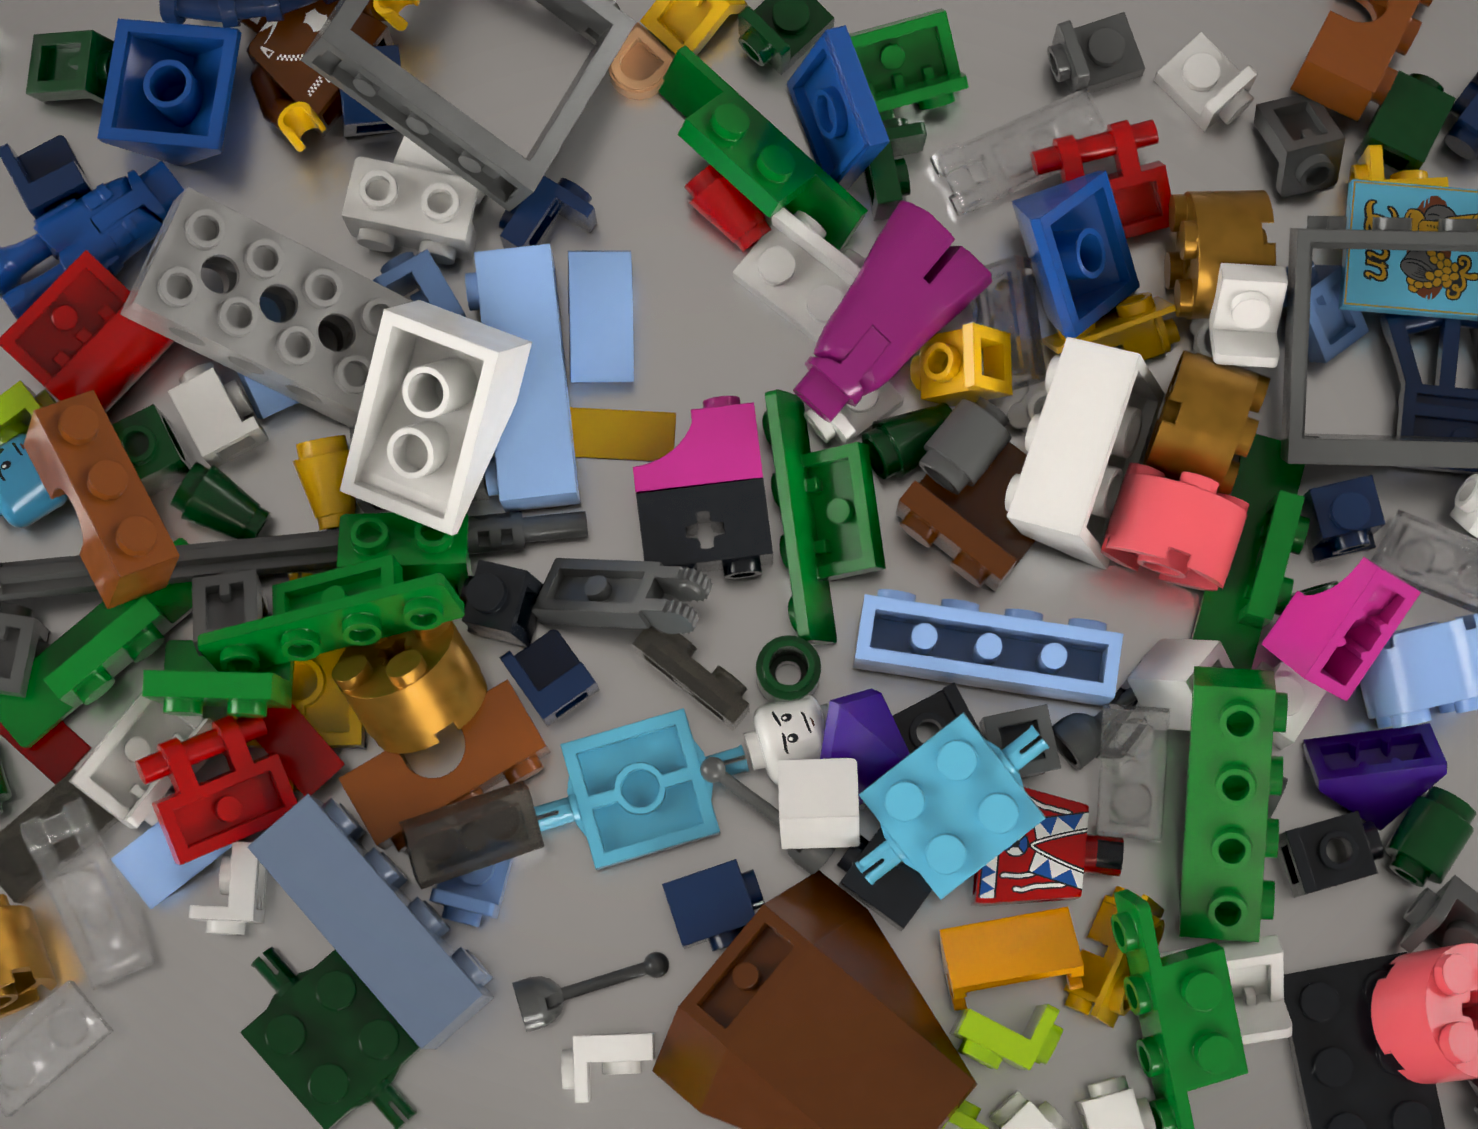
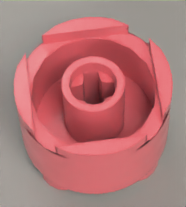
[1101,463,1250,591]
[1371,943,1478,1084]

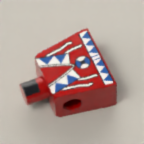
[971,787,1124,906]

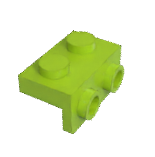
[949,1004,1063,1071]

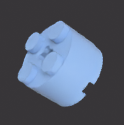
[1360,613,1478,729]

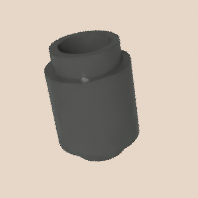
[919,397,1012,495]

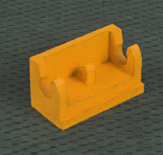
[939,906,1084,1011]

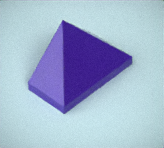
[820,688,910,811]
[1303,723,1447,831]

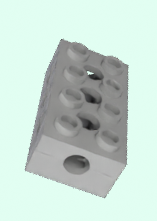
[120,187,413,427]

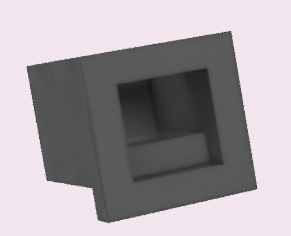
[979,704,1061,779]

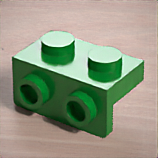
[849,8,969,121]
[337,513,472,597]
[142,640,294,718]

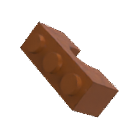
[1290,0,1433,122]
[23,390,180,609]
[338,679,551,853]

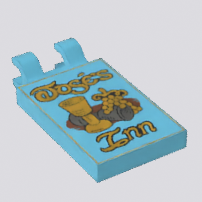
[1338,179,1478,321]

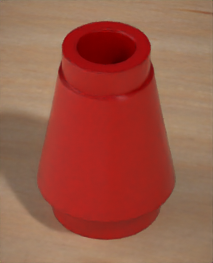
[684,165,772,252]

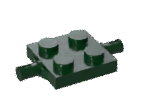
[240,947,421,1129]

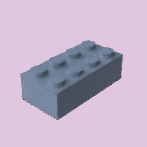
[247,794,494,1050]

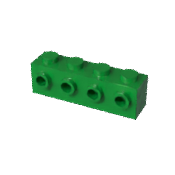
[1179,666,1288,942]

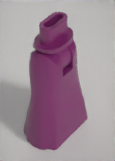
[793,201,993,423]

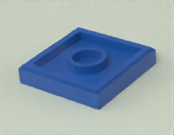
[787,25,890,190]

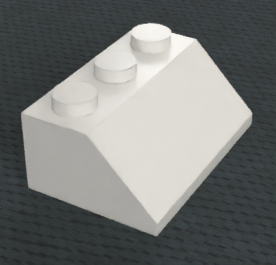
[1005,337,1165,570]

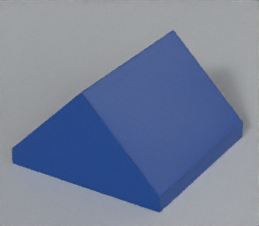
[97,18,242,167]
[1011,170,1140,338]

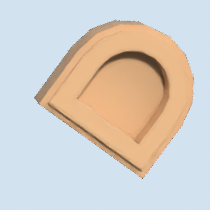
[608,22,675,100]

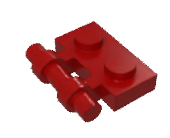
[1030,119,1171,239]
[135,715,298,865]

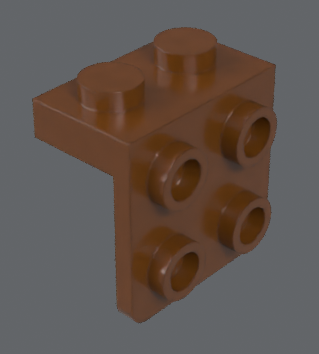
[896,442,1036,592]

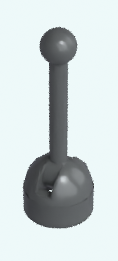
[1052,687,1137,770]
[700,757,836,875]
[512,952,669,1033]

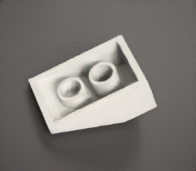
[340,300,532,536]

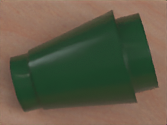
[862,402,952,479]
[170,462,271,539]

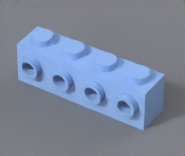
[465,244,580,512]
[853,589,1123,707]

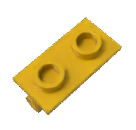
[1042,292,1180,360]
[1063,886,1165,1028]

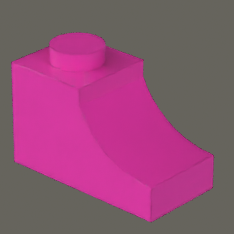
[633,396,763,494]
[1261,557,1421,702]

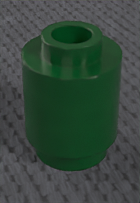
[756,635,821,702]
[1385,786,1476,887]

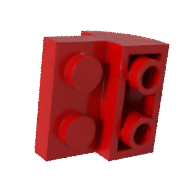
[0,250,175,413]

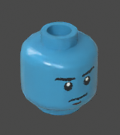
[0,433,68,528]

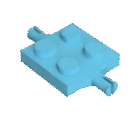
[531,708,749,870]
[855,712,1050,900]

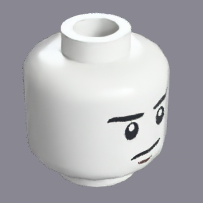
[743,695,829,785]

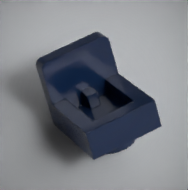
[499,176,597,249]

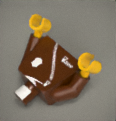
[241,0,420,152]

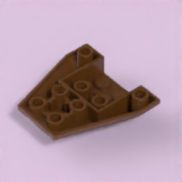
[652,870,977,1129]

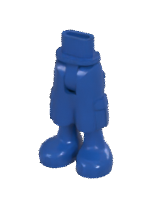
[0,161,184,319]

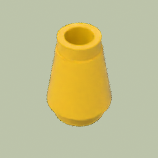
[292,435,356,531]

